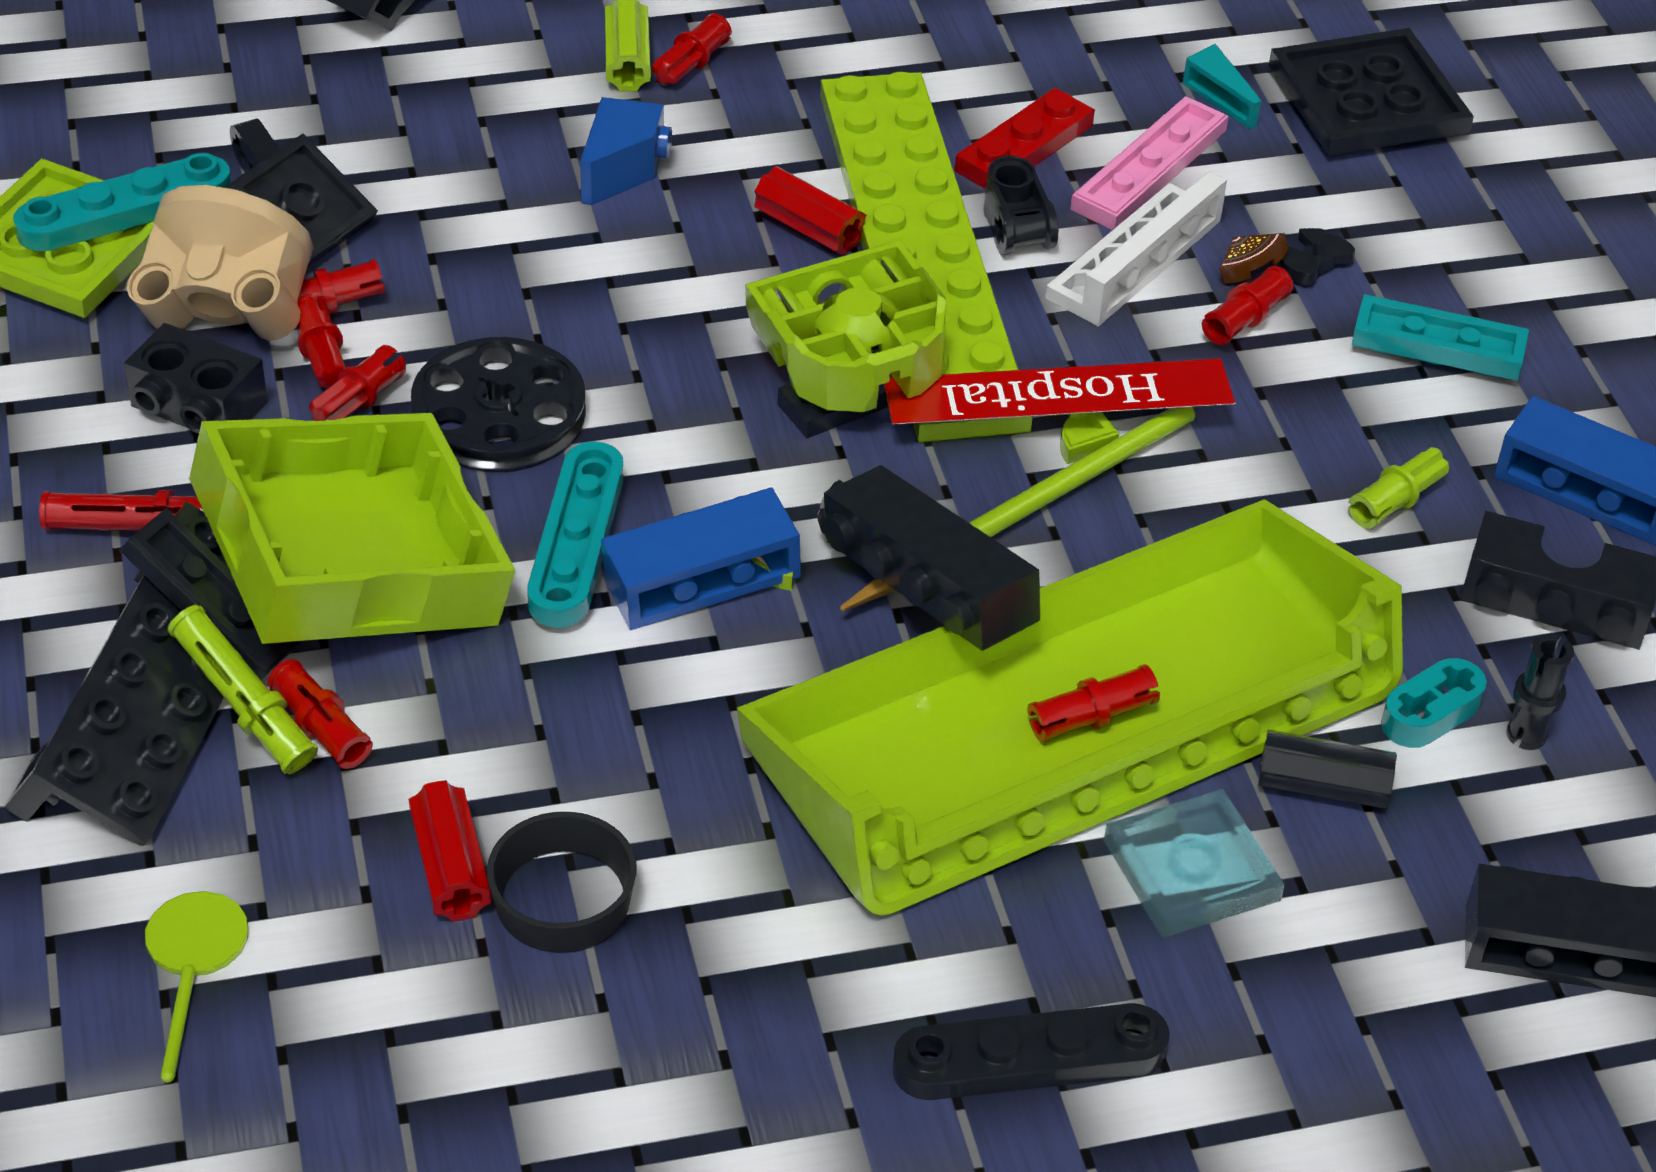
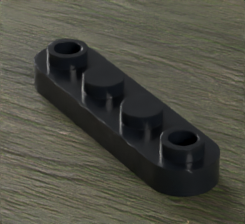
[892,1003,1170,1100]

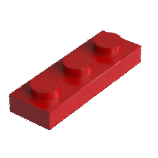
[955,88,1095,189]

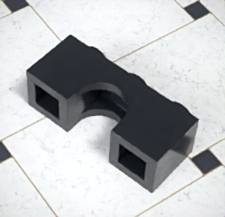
[1460,511,1656,650]

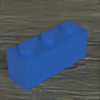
[1493,395,1656,546]
[601,487,801,630]

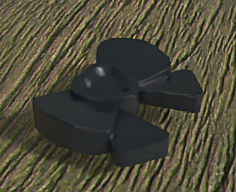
[1271,228,1355,286]

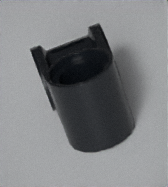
[983,156,1059,255]

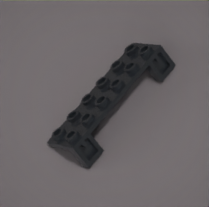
[4,501,228,845]

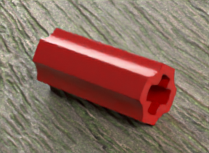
[754,166,866,256]
[408,780,491,922]

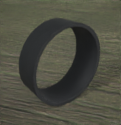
[487,811,637,952]

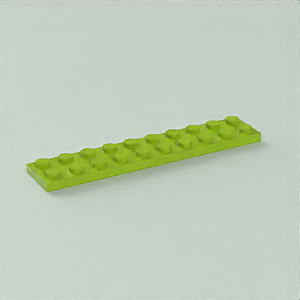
[820,72,1033,442]

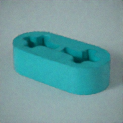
[1381,658,1487,748]

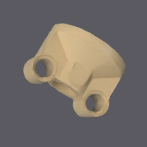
[127,185,313,341]

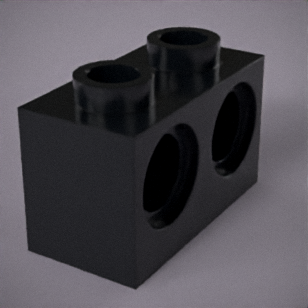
[124,322,268,434]

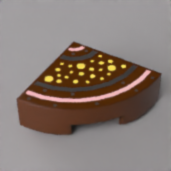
[1220,233,1289,284]

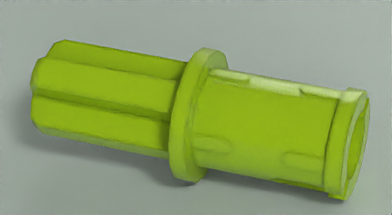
[1348,447,1450,529]

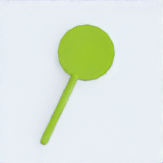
[145,891,248,1083]

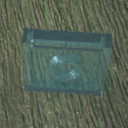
[1104,789,1285,938]

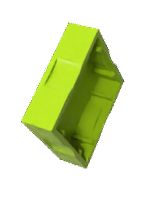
[189,413,516,644]

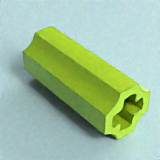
[605,0,651,92]

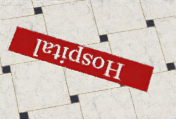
[884,358,1236,424]

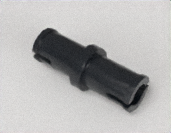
[1506,634,1574,750]

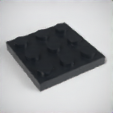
[1269,28,1474,156]

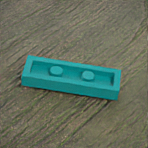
[1351,294,1529,381]

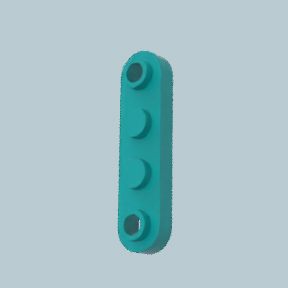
[13,153,231,251]
[527,442,624,628]

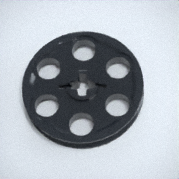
[411,337,586,471]

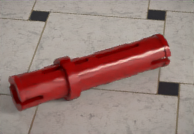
[39,490,204,531]

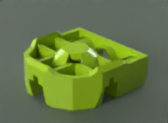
[745,240,946,412]

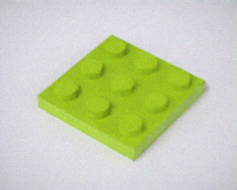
[0,158,154,318]

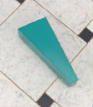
[1183,44,1262,130]

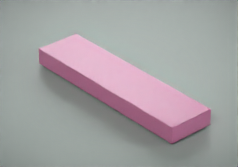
[1070,96,1229,230]

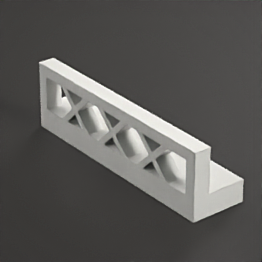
[1045,171,1227,327]

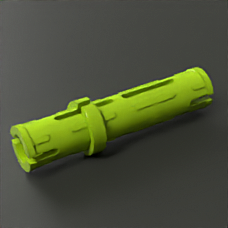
[168,605,318,774]

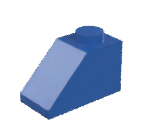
[580,97,672,205]

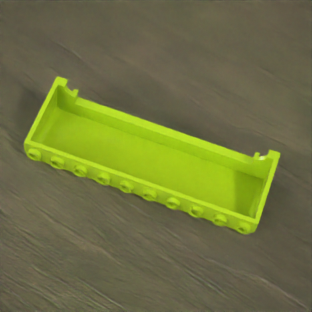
[737,499,1403,915]

